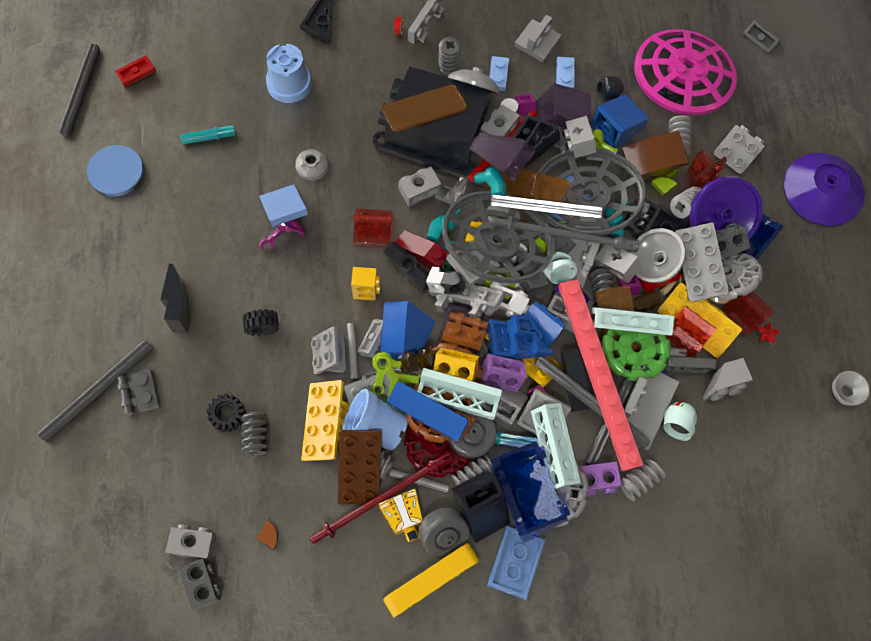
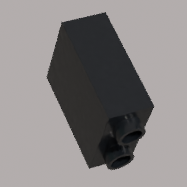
[378,66,491,167]

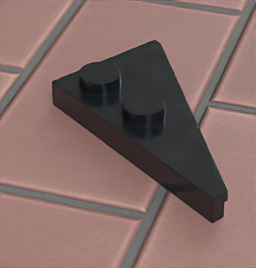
[300,0,332,42]

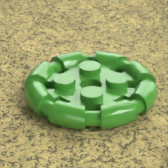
[602,329,671,382]

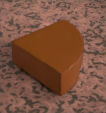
[256,520,277,550]

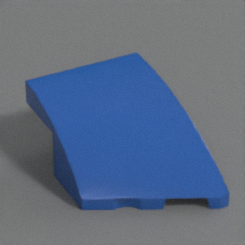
[487,314,553,359]

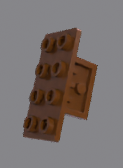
[338,430,382,504]

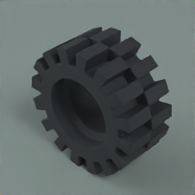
[243,309,279,336]
[207,394,245,432]

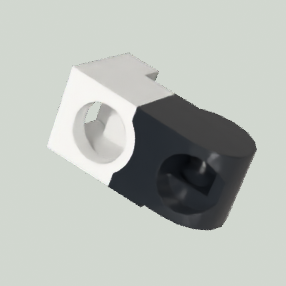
[426,267,466,294]

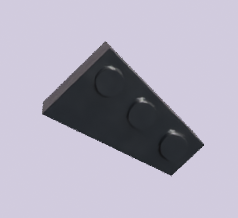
[501,115,560,174]

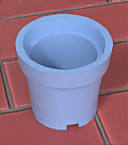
[266,44,312,103]
[342,389,407,450]

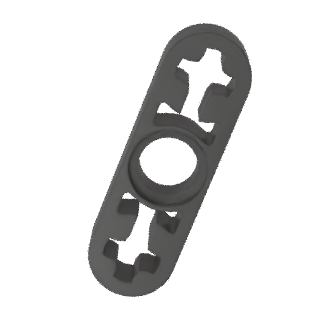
[664,357,719,373]

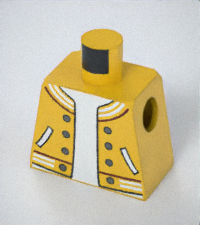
[379,489,422,543]

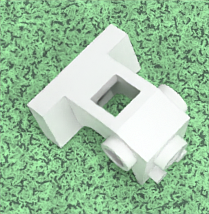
[483,274,531,318]

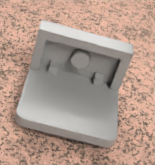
[714,125,765,174]

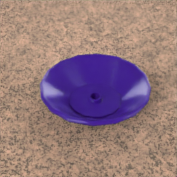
[783,153,865,226]

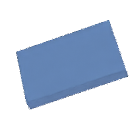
[259,184,308,227]
[487,526,545,600]

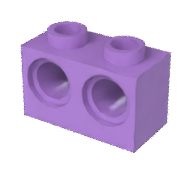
[480,354,527,392]
[578,461,622,497]

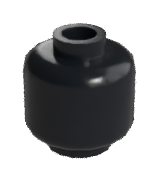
[596,76,624,99]

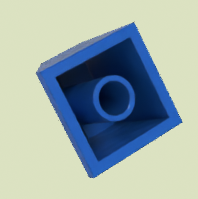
[591,95,649,148]
[380,301,436,359]

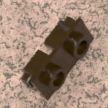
[395,348,438,374]

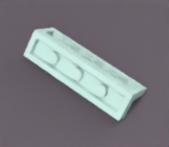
[591,308,674,335]
[417,368,502,420]
[531,403,581,491]

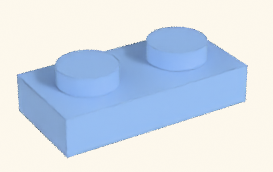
[489,56,509,91]
[556,57,574,91]

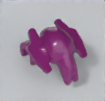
[259,219,305,250]

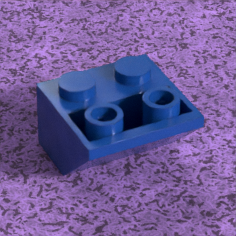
[524,301,565,349]

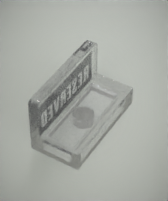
[435,177,468,204]

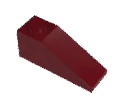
[395,230,450,272]

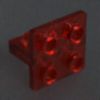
[687,150,728,189]
[353,209,392,245]
[722,291,774,335]
[666,306,716,358]

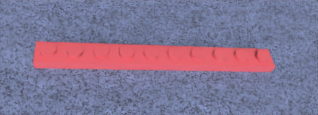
[558,279,643,472]

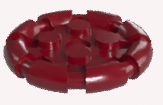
[404,425,469,478]

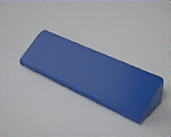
[387,381,469,442]

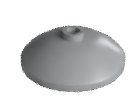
[448,67,500,94]
[632,228,686,283]

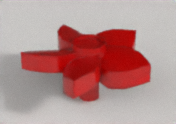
[757,322,779,344]

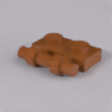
[442,312,489,351]

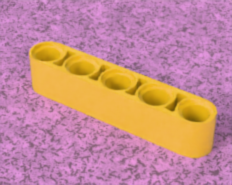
[382,543,480,618]

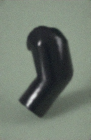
[658,89,683,102]

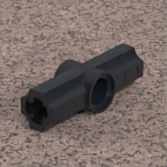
[383,241,429,291]

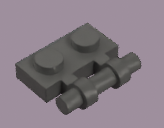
[117,369,160,415]

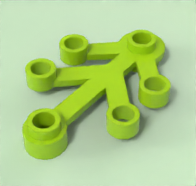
[372,352,422,408]

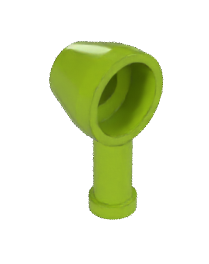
[592,129,618,153]

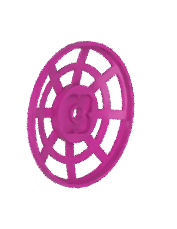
[634,29,737,116]

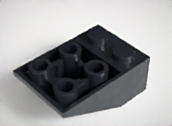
[451,470,511,543]

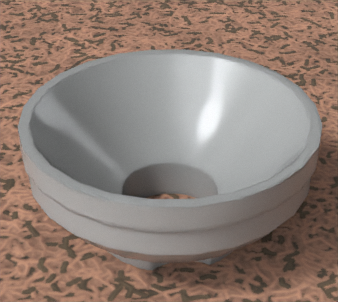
[296,149,329,181]
[832,371,870,406]

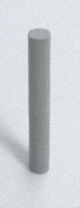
[347,323,359,380]
[389,468,449,493]

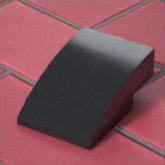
[623,198,689,239]
[160,263,190,334]
[561,348,596,412]

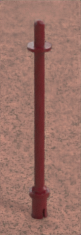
[310,449,454,544]

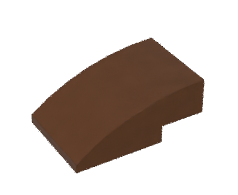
[623,131,690,181]

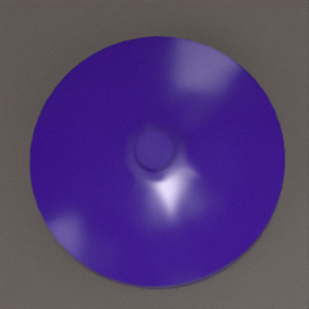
[690,176,763,245]

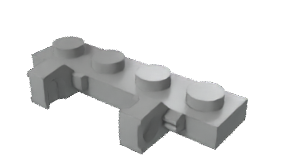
[408,0,445,44]
[428,283,505,319]

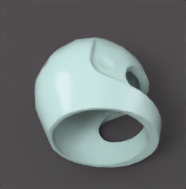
[543,251,577,285]
[664,402,697,441]

